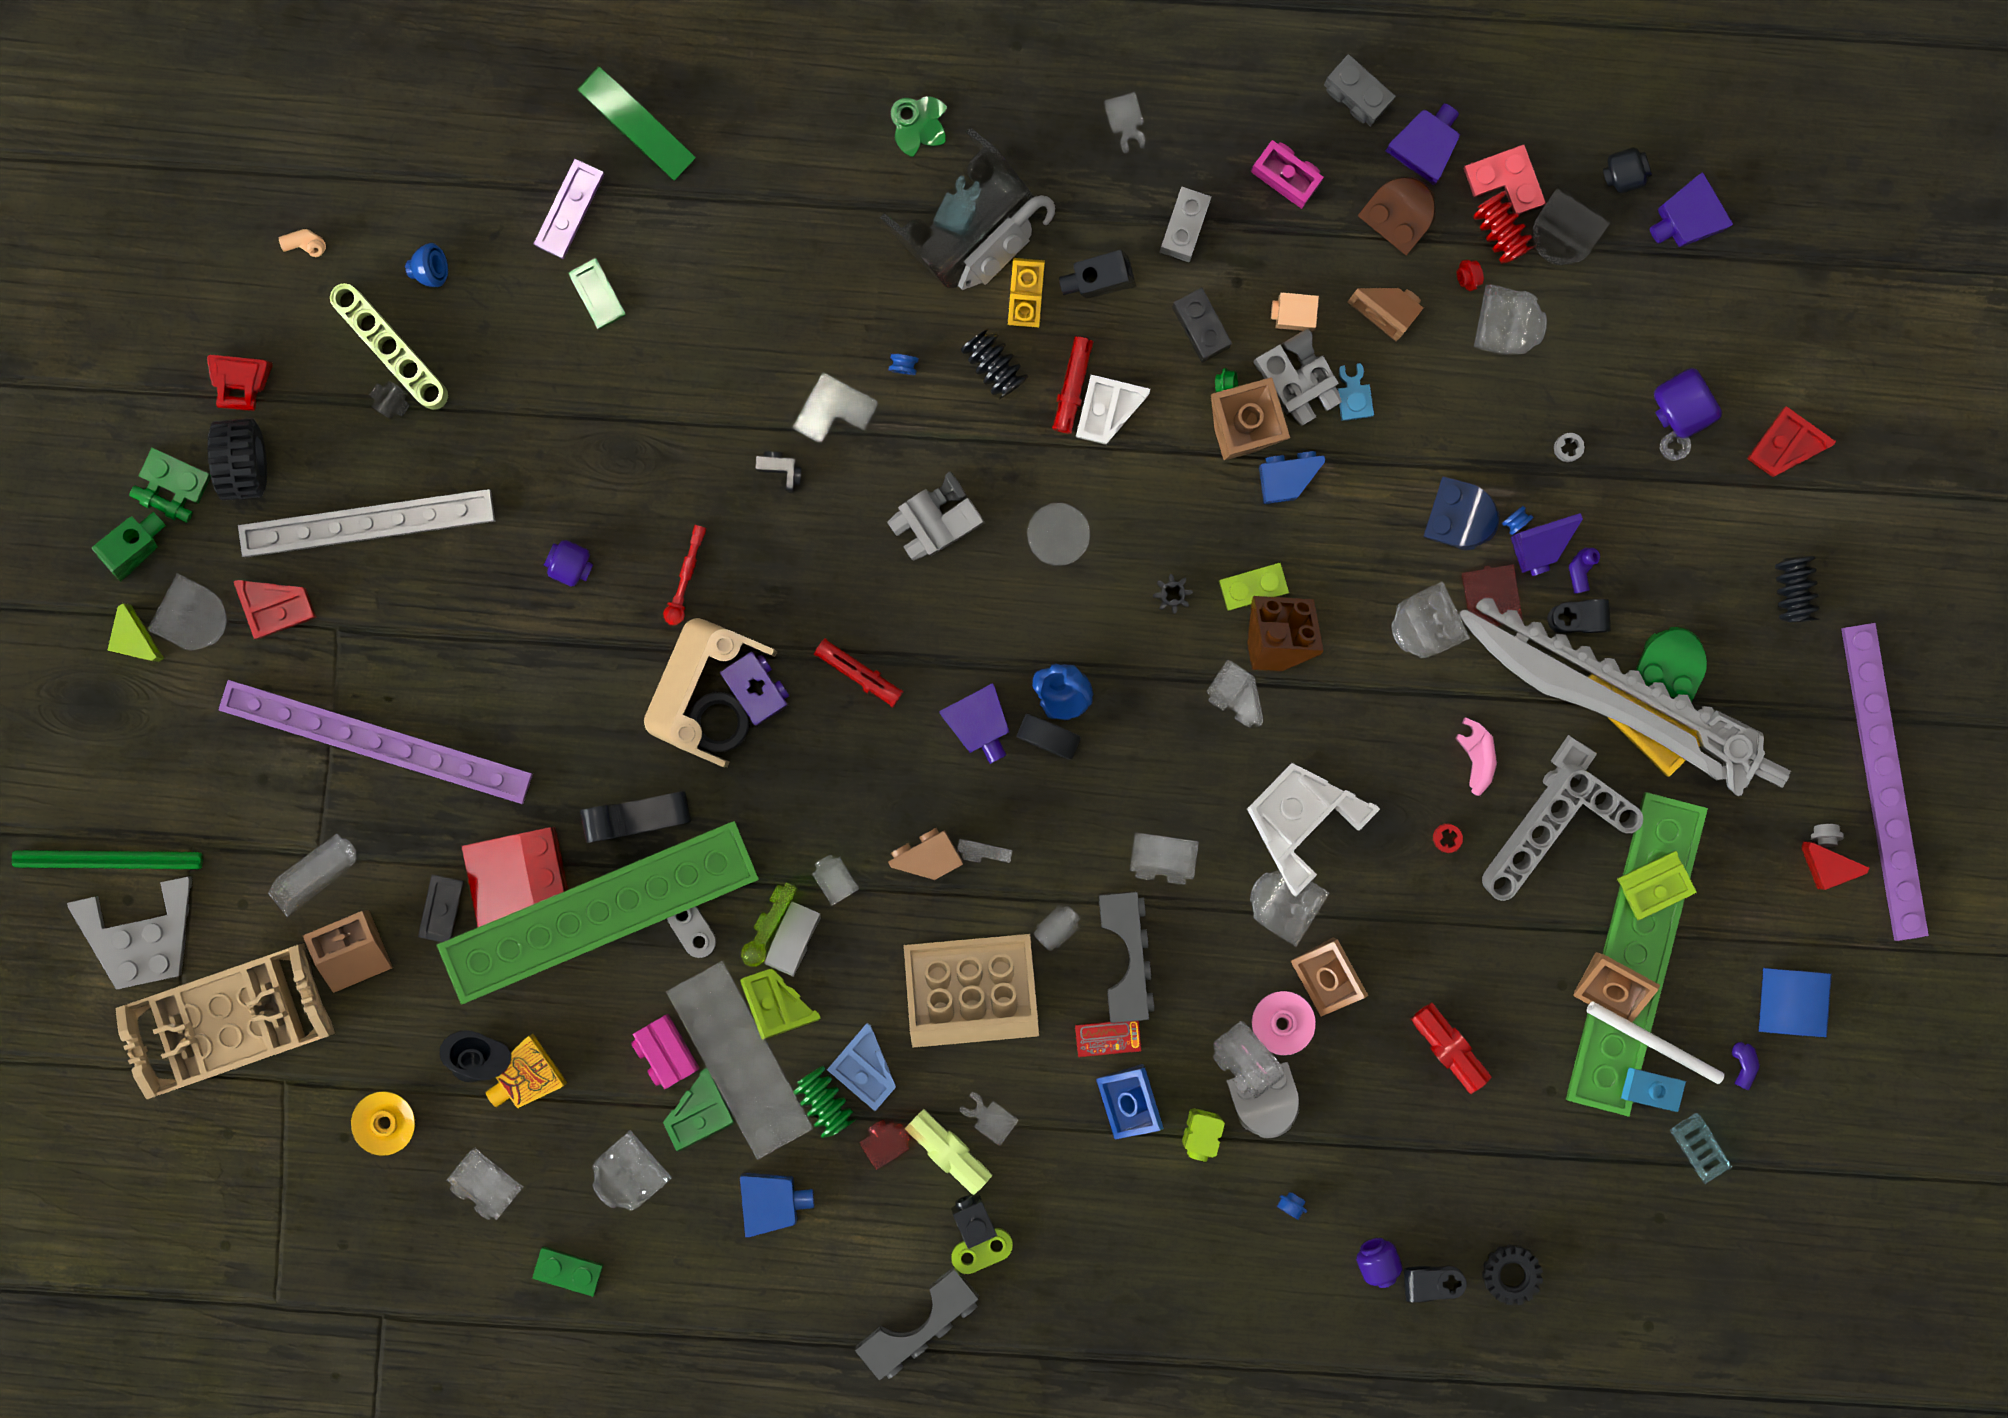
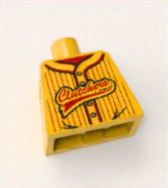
[485,1034,567,1108]

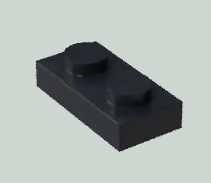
[418,874,465,942]

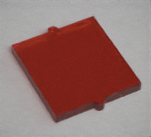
[1461,565,1523,627]

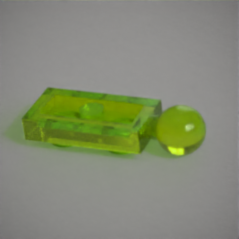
[741,882,799,967]

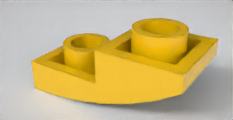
[1008,258,1045,328]

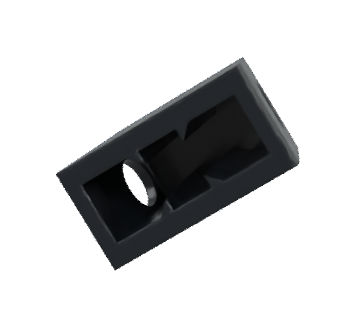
[1059,250,1136,298]

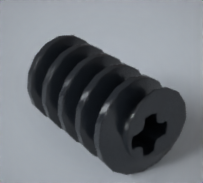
[961,328,1028,399]
[1775,556,1820,622]

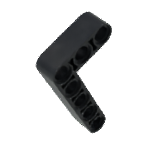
[580,791,691,843]

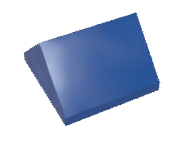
[1096,1064,1164,1140]

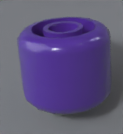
[1654,368,1722,439]

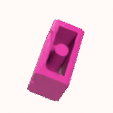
[631,1013,699,1090]

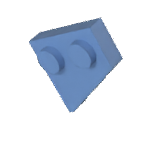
[827,1023,896,1111]

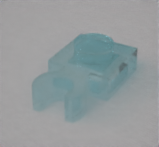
[934,176,981,236]

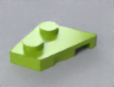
[740,968,821,1040]

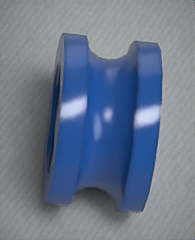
[888,354,919,375]
[1501,505,1534,535]

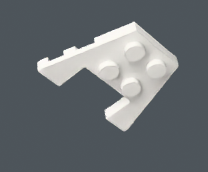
[1247,763,1380,897]

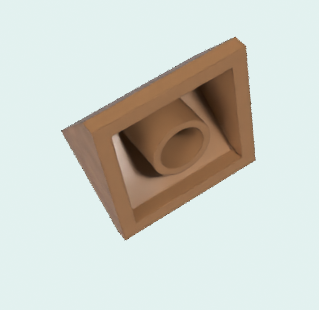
[1291,937,1368,1017]
[1573,952,1660,1022]

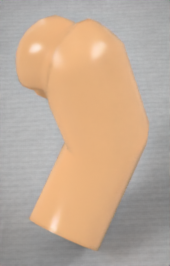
[279,229,326,257]

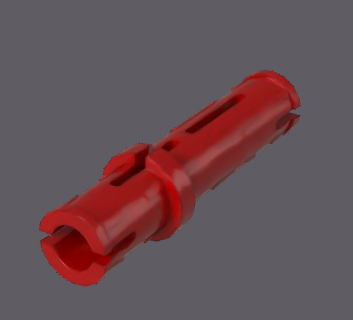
[1052,337,1094,434]
[814,638,904,708]

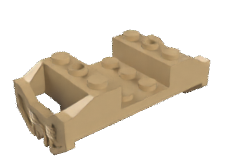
[115,943,335,1099]

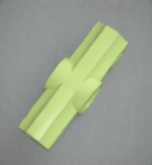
[905,1109,992,1195]

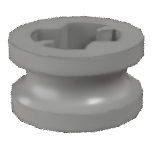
[1554,433,1585,462]

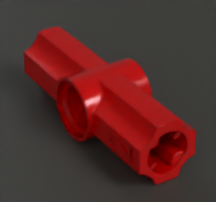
[1410,1002,1492,1094]

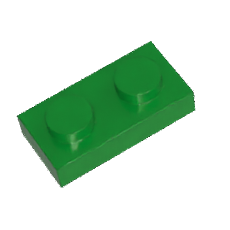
[532,1246,604,1297]

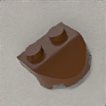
[1358,177,1436,256]

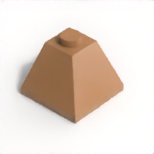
[1347,288,1423,342]
[1211,377,1290,461]

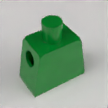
[92,512,166,582]

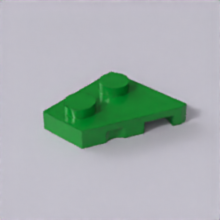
[663,1068,735,1152]

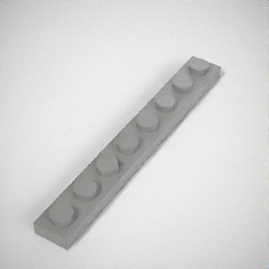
[238,489,495,557]

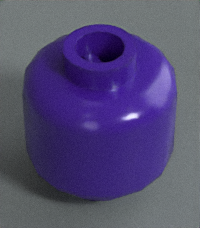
[544,540,593,587]
[1356,1238,1403,1288]

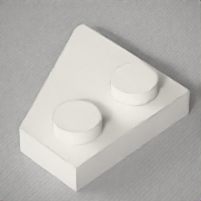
[1076,375,1150,445]

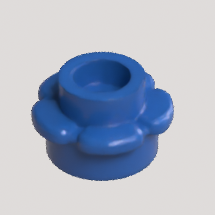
[1277,1192,1307,1220]

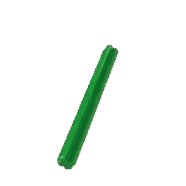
[12,850,203,869]

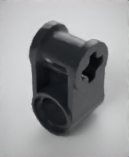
[1547,599,1611,633]
[1404,1266,1467,1302]

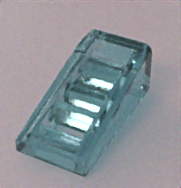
[1670,1113,1732,1184]

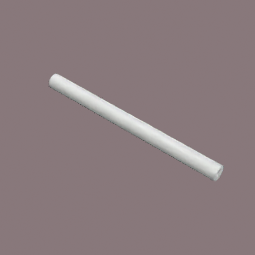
[1587,1001,1724,1084]

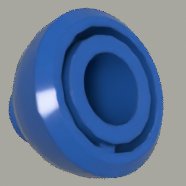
[405,243,448,287]

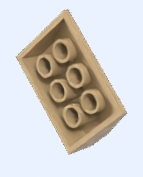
[904,934,1039,1048]

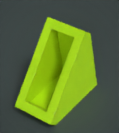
[107,603,164,662]

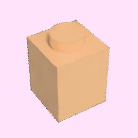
[1271,293,1319,332]

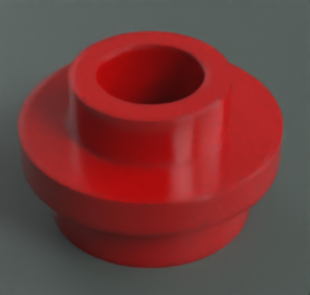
[1456,259,1484,291]

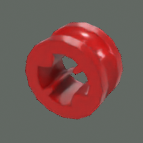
[1433,824,1463,853]

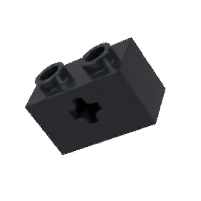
[1172,288,1232,363]

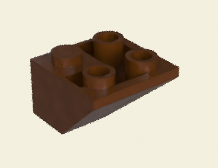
[1248,596,1324,671]

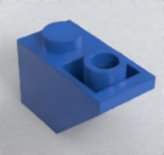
[1259,451,1325,504]

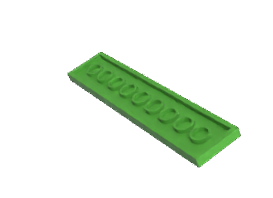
[1566,792,1708,1116]
[436,821,759,1005]

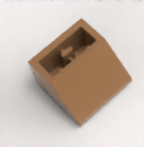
[888,828,963,880]
[303,910,393,993]

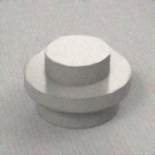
[1811,824,1844,847]

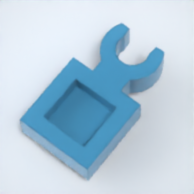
[1338,363,1374,421]

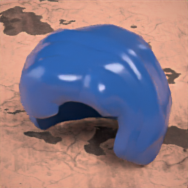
[1032,664,1093,720]

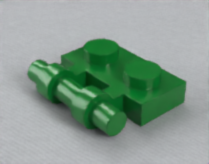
[129,448,211,523]

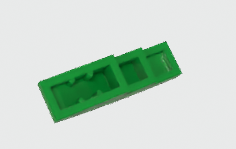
[577,66,696,181]

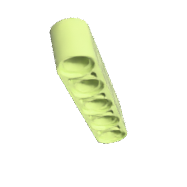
[330,283,448,410]

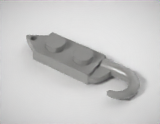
[958,195,1055,290]

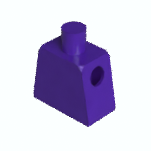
[1385,103,1460,185]
[1650,172,1733,247]
[939,683,1009,764]

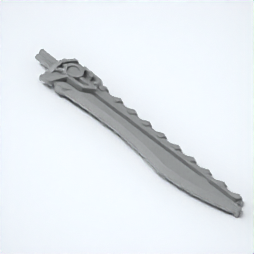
[1459,598,1791,796]

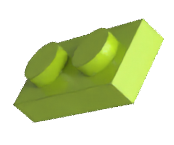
[1219,563,1289,611]

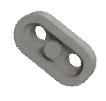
[667,906,716,958]

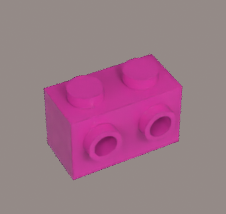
[1251,140,1324,209]

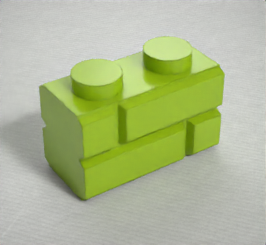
[1182,1108,1225,1162]

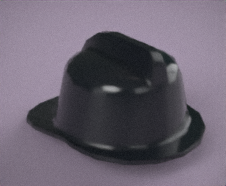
[439,1031,511,1082]

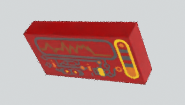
[1075,1021,1141,1057]

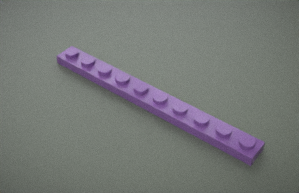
[1841,623,1929,941]
[218,680,533,804]

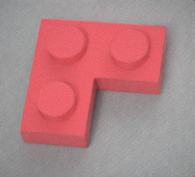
[1463,145,1546,215]

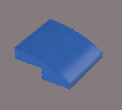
[1759,968,1832,1037]

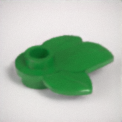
[891,96,947,157]

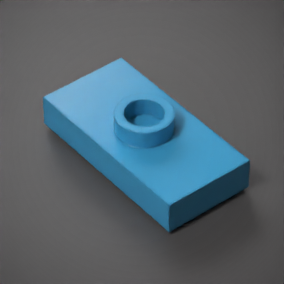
[1621,1067,1686,1112]

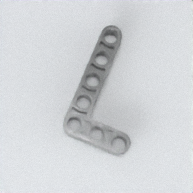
[1482,764,1643,901]

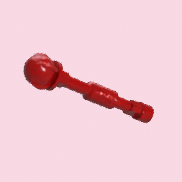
[663,525,707,625]

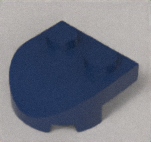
[1423,477,1499,550]

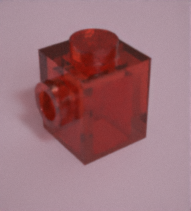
[859,1119,911,1170]

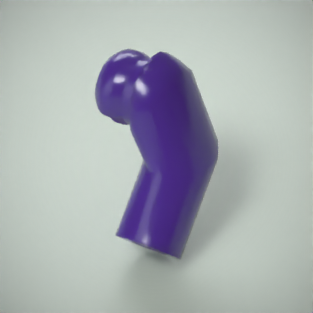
[1569,548,1600,594]
[1732,1042,1760,1091]

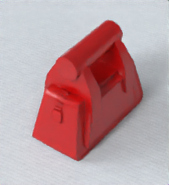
[207,355,273,411]

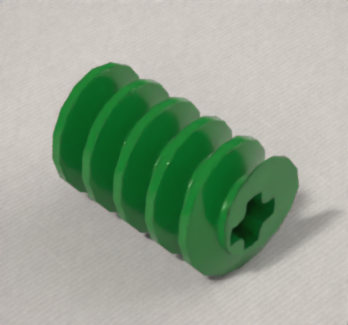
[793,1065,857,1138]

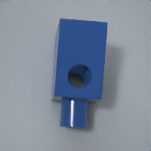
[740,1173,815,1237]

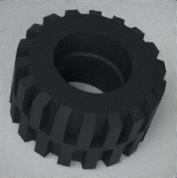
[208,418,267,501]

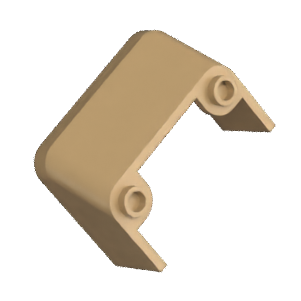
[644,618,778,767]

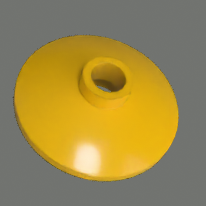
[351,1091,415,1156]

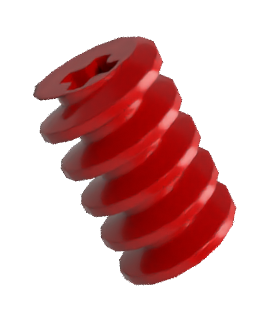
[1473,191,1537,264]

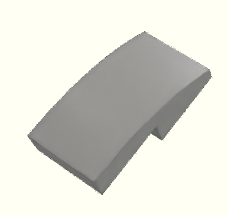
[765,902,821,977]

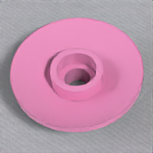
[1252,991,1315,1055]

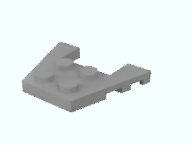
[67,876,192,990]

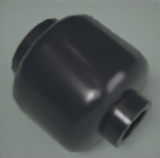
[1603,147,1652,193]

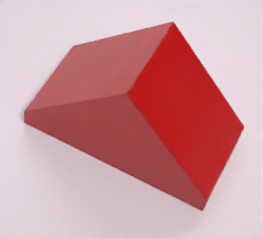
[1801,842,1869,890]

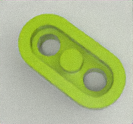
[952,1228,1013,1274]

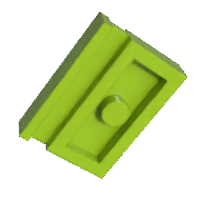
[1617,851,1697,920]

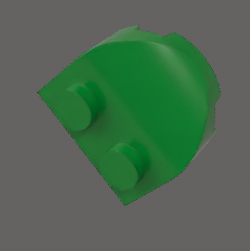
[1634,627,1707,703]

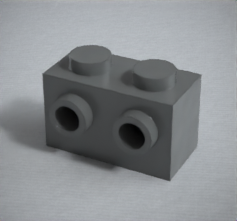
[1324,54,1396,127]

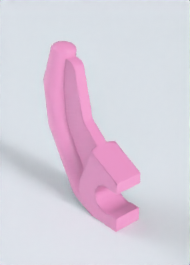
[1456,718,1497,796]

